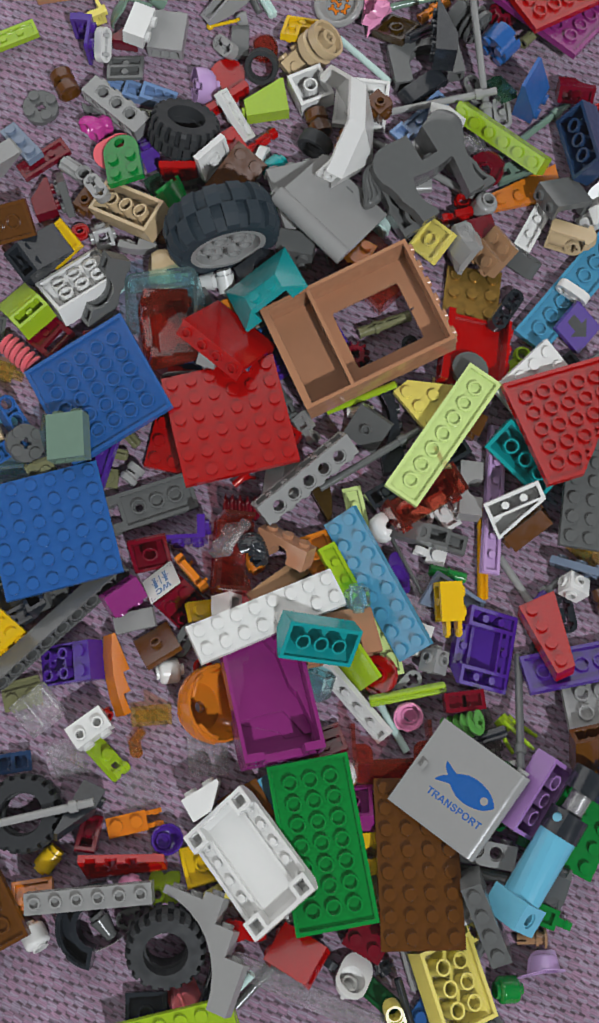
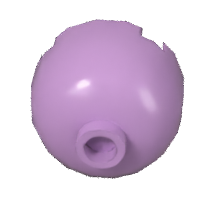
[191,67,220,105]

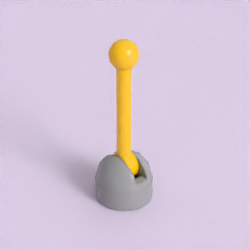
[206,11,249,30]

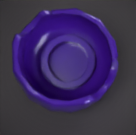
[151,823,183,856]

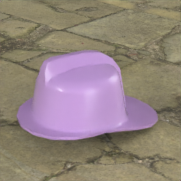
[516,949,566,979]

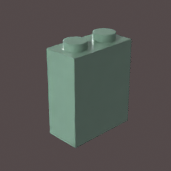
[45,408,91,464]

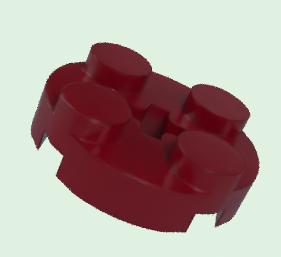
[472,150,505,186]

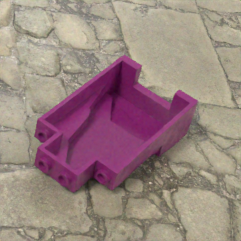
[219,634,326,772]

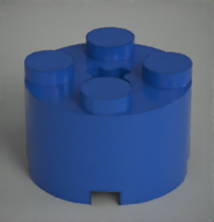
[481,21,521,67]

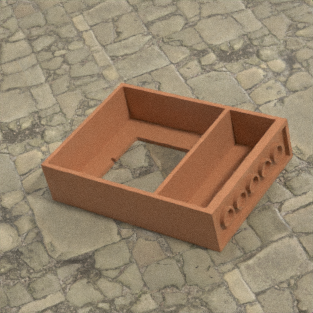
[259,239,458,419]

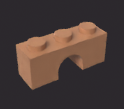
[257,523,317,572]

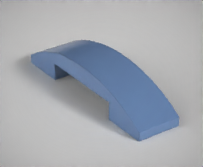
[389,90,449,141]

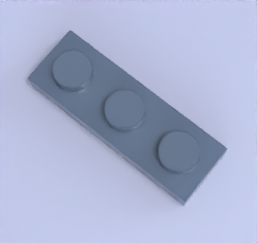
[0,122,44,166]

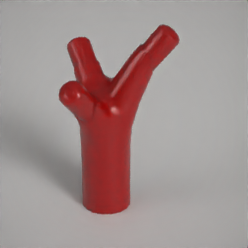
[231,474,256,488]

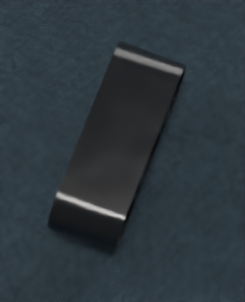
[397,69,449,105]

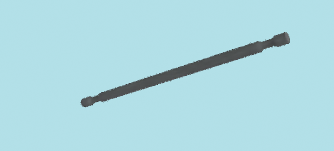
[386,525,424,594]

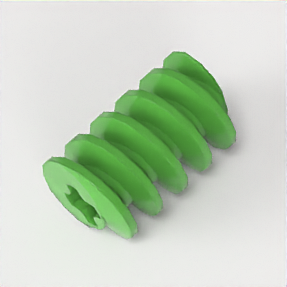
[440,710,485,737]

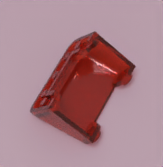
[138,289,199,371]

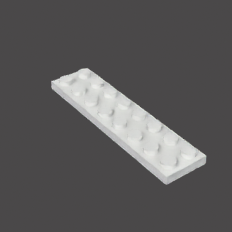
[185,568,347,666]

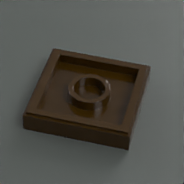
[372,14,421,47]

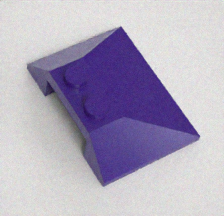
[448,605,518,695]

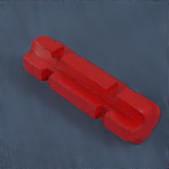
[247,128,278,154]

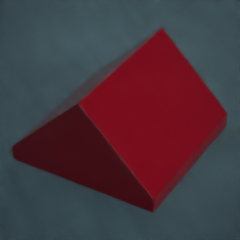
[127,533,173,574]

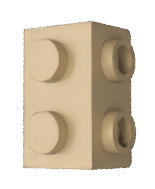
[278,42,309,76]

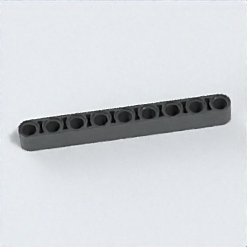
[0,563,130,691]

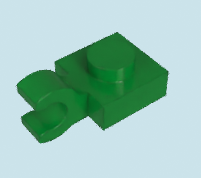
[539,903,573,931]

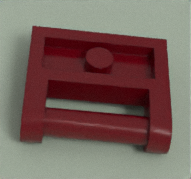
[26,317,77,358]

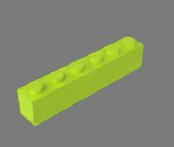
[454,101,552,175]

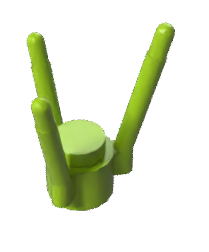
[494,712,538,754]

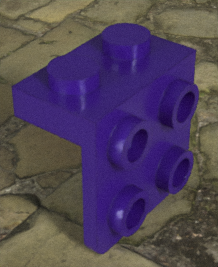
[69,12,97,65]
[166,514,212,548]

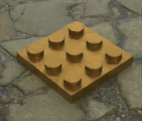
[442,265,502,321]

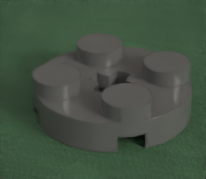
[23,90,59,126]
[5,424,45,463]

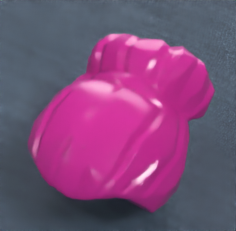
[78,115,114,143]

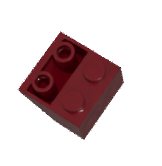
[147,573,205,630]

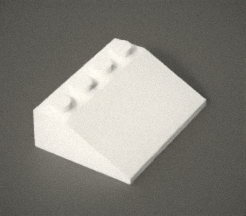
[35,247,129,327]

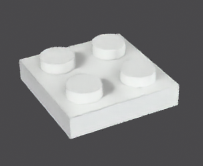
[193,133,230,182]

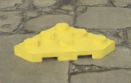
[392,380,454,429]

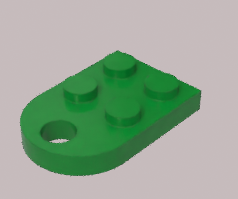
[103,135,145,189]

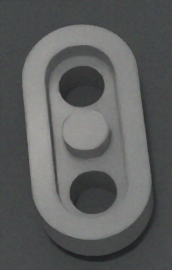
[492,96,512,129]

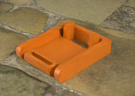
[174,553,210,594]

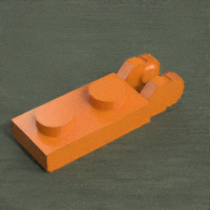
[105,807,164,839]

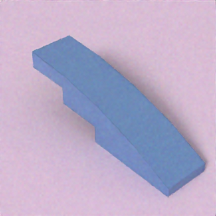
[107,80,178,107]

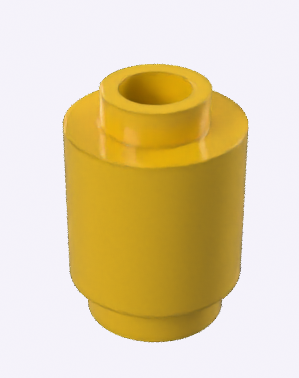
[34,843,64,875]

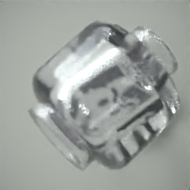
[464,133,487,158]

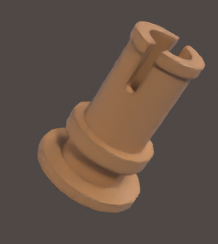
[516,928,548,950]

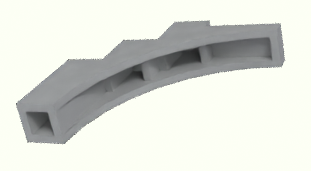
[163,882,250,1018]

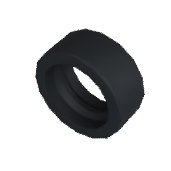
[244,47,279,85]
[297,127,333,159]

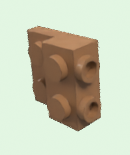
[471,225,519,278]

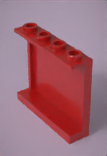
[176,300,276,381]
[435,306,514,397]

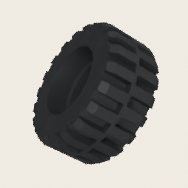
[148,98,220,161]
[0,773,65,854]
[125,902,206,991]

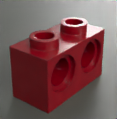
[441,689,487,714]

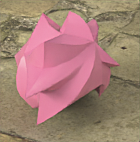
[361,0,392,39]

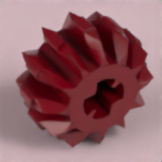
[489,2,516,27]
[348,341,370,368]

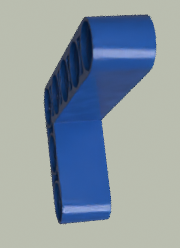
[0,395,29,464]

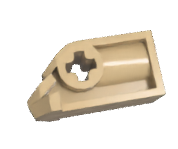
[543,218,597,256]

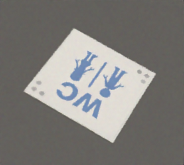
[143,561,181,605]

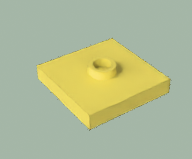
[409,219,457,266]

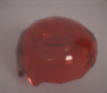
[251,34,278,64]

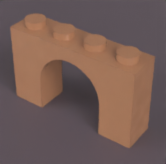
[306,604,383,669]

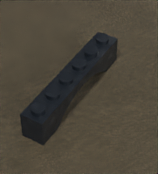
[366,364,406,477]

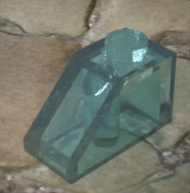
[308,667,336,702]

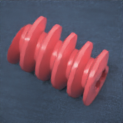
[0,333,41,373]

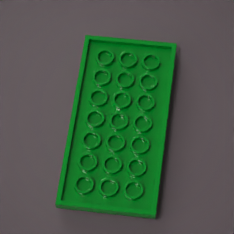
[266,752,380,938]

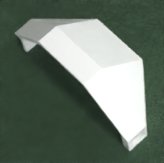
[316,65,374,188]

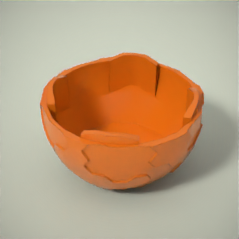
[177,663,234,745]

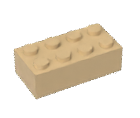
[88,179,169,243]

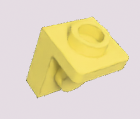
[85,0,108,26]

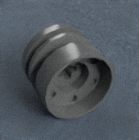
[448,0,492,44]

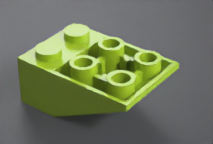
[0,283,57,340]

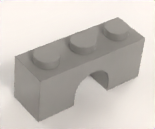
[452,460,484,522]

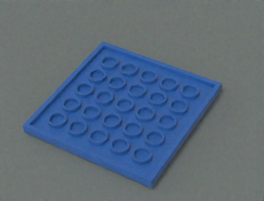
[24,313,174,466]
[0,460,124,603]

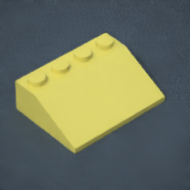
[407,931,498,1023]

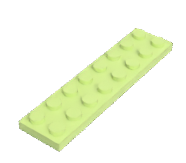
[384,362,502,508]

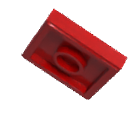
[159,161,199,181]

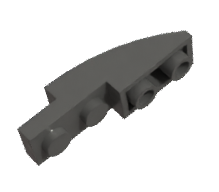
[389,518,469,557]

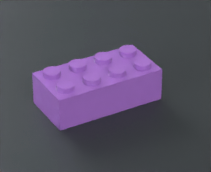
[502,748,572,841]

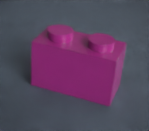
[98,575,148,618]

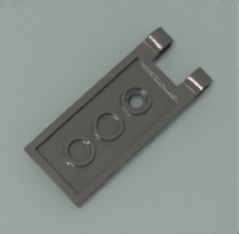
[106,473,200,536]

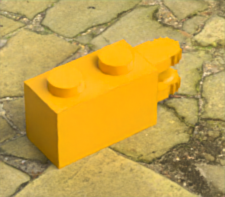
[433,581,467,638]

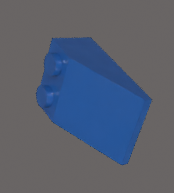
[512,57,550,124]

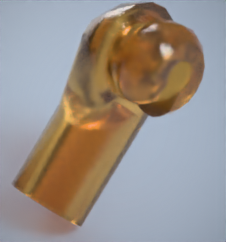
[128,727,147,758]

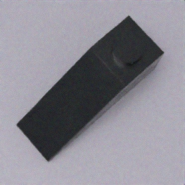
[53,780,107,841]

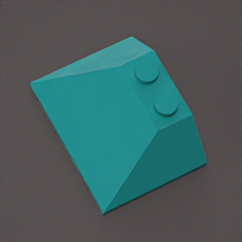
[225,247,308,332]

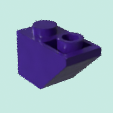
[137,138,162,173]

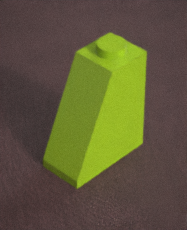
[241,78,289,124]

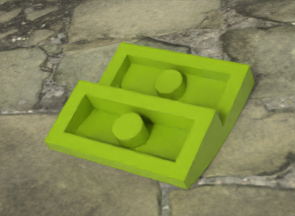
[338,643,382,692]

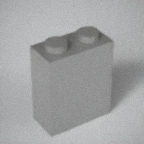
[147,9,189,60]

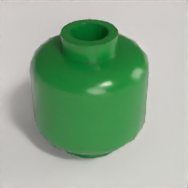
[491,975,524,1004]

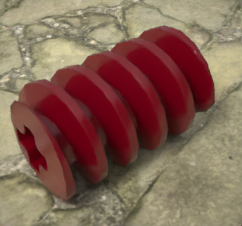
[223,493,260,522]

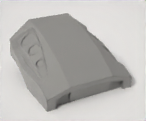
[446,220,483,275]

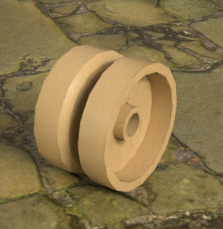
[297,19,343,68]

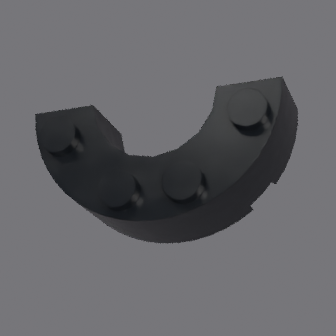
[55,880,108,971]

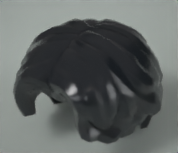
[237,532,269,568]

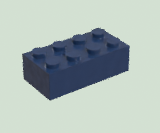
[556,99,599,186]

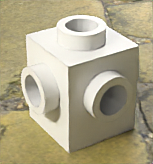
[558,570,590,603]

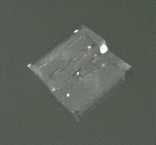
[9,682,68,739]

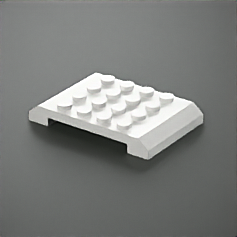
[183,785,318,942]

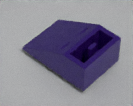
[41,639,105,687]

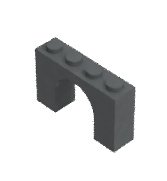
[386,37,466,92]
[460,865,512,969]

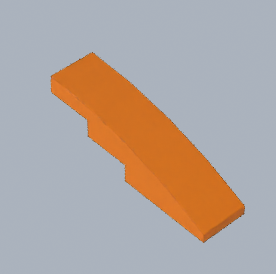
[103,633,131,717]

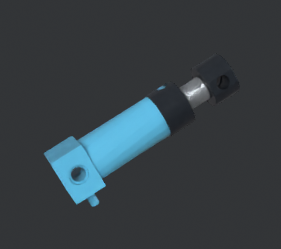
[488,762,599,938]

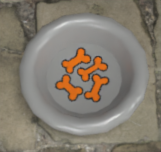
[314,0,364,28]

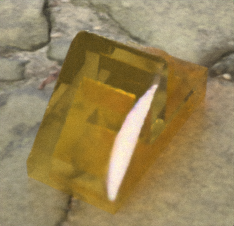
[131,704,172,727]

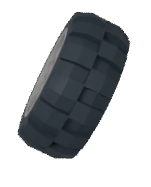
[163,180,281,274]

